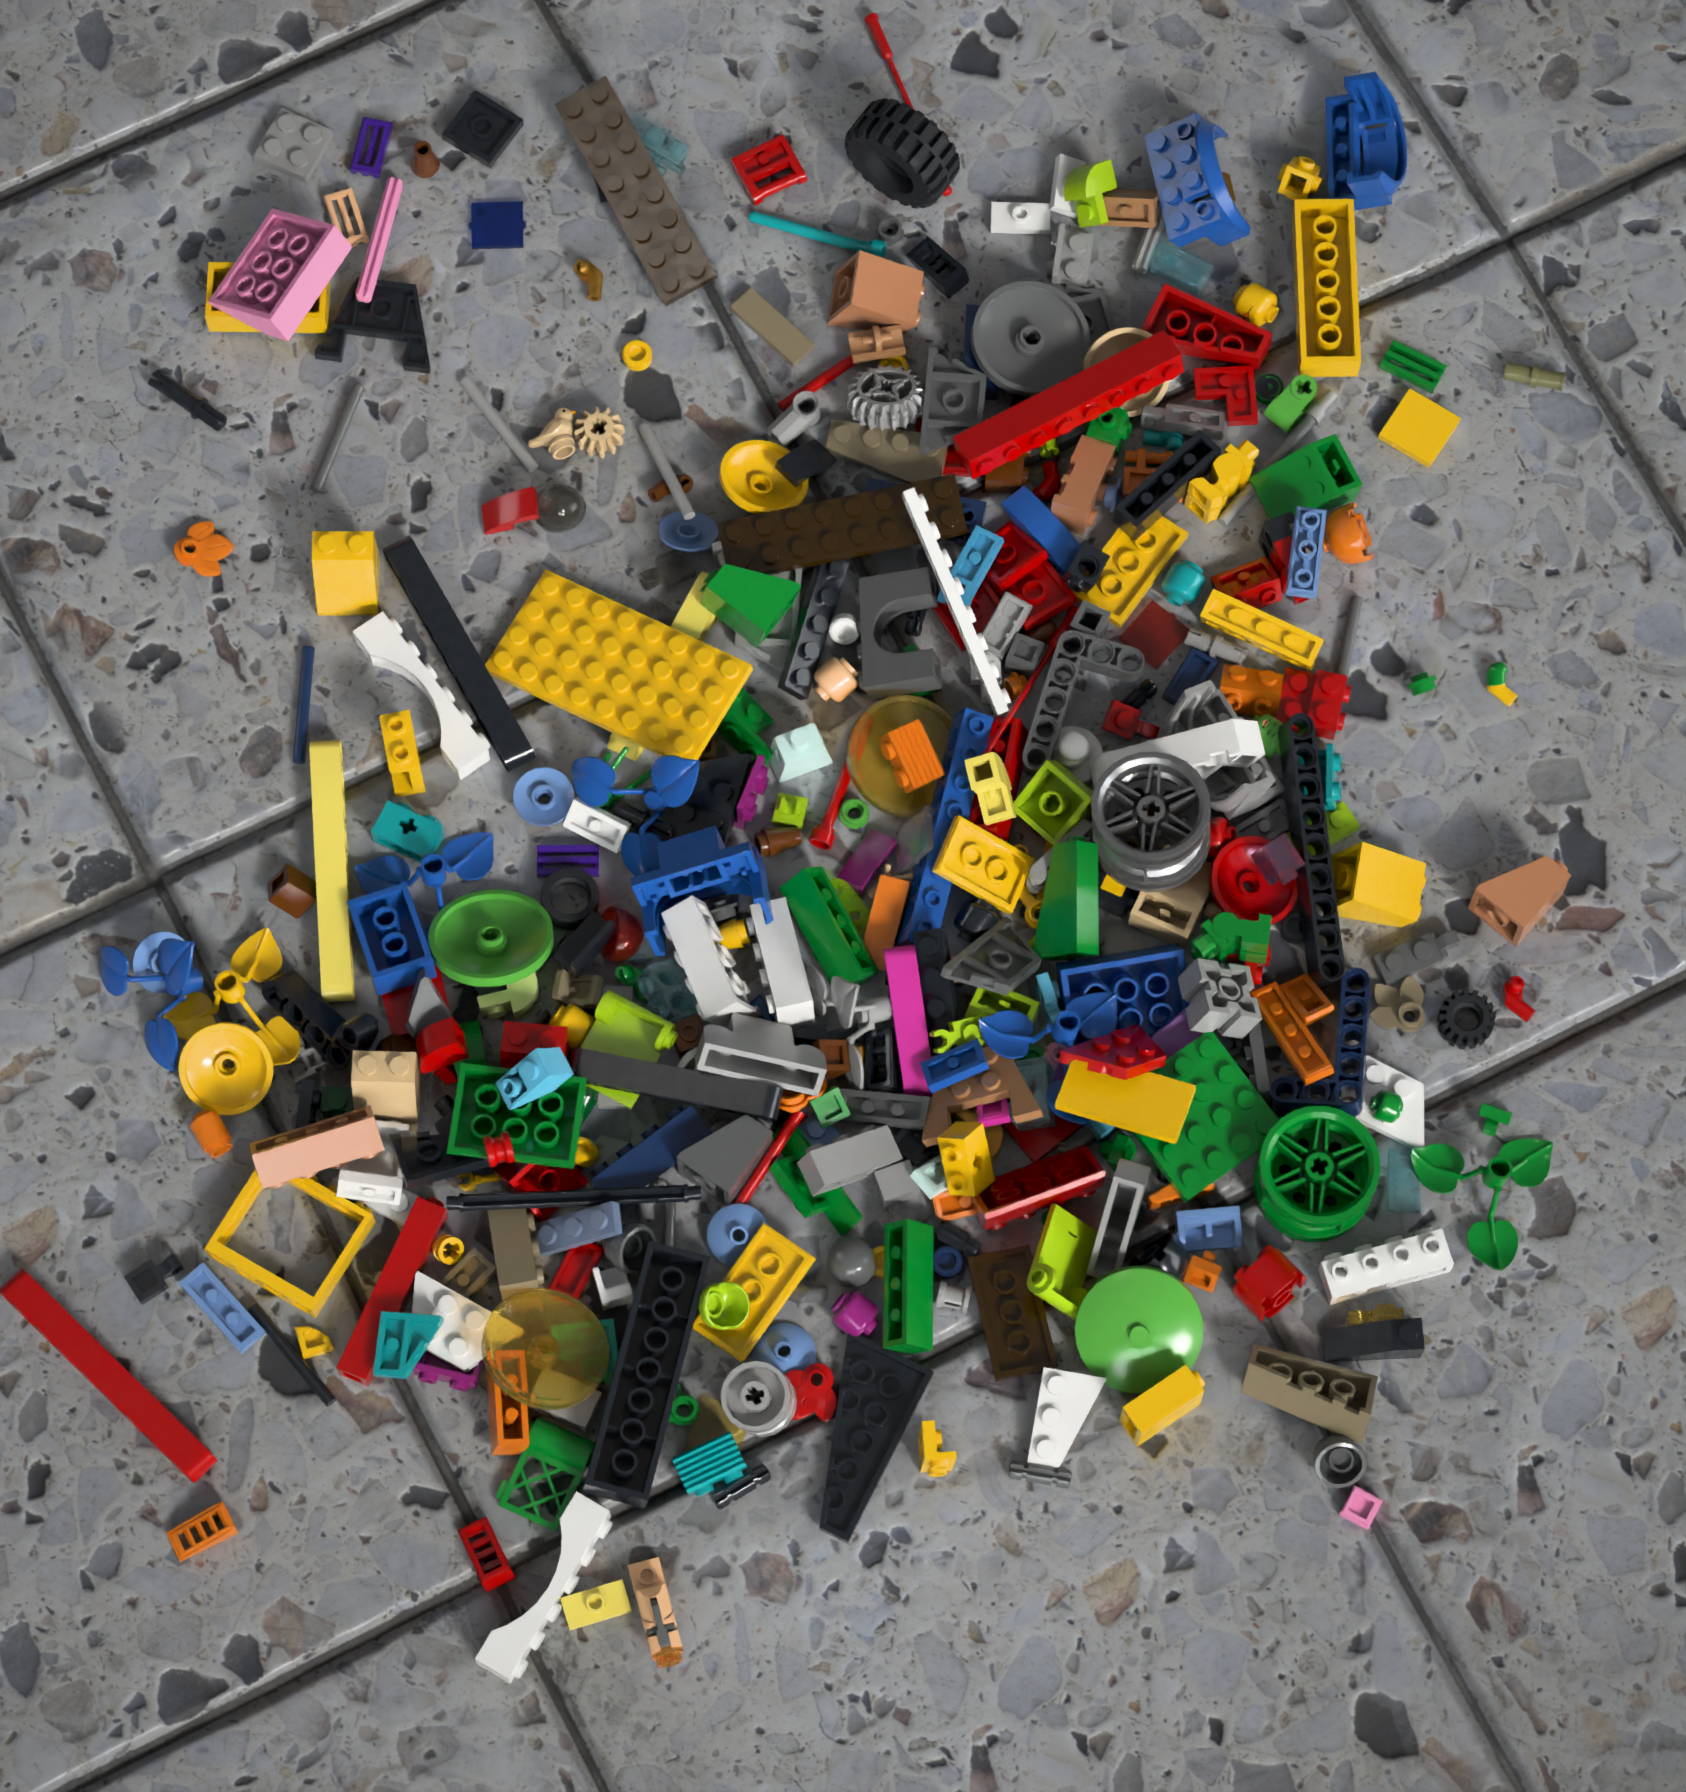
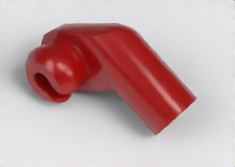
[1032,461,1061,503]

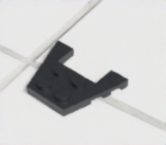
[314,277,431,374]

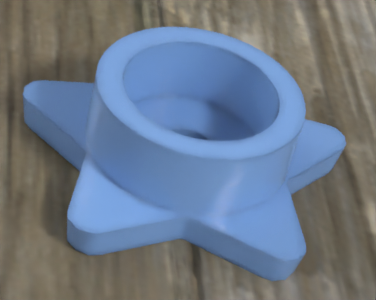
[1104,477,1122,516]

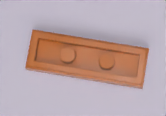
[863,874,911,972]

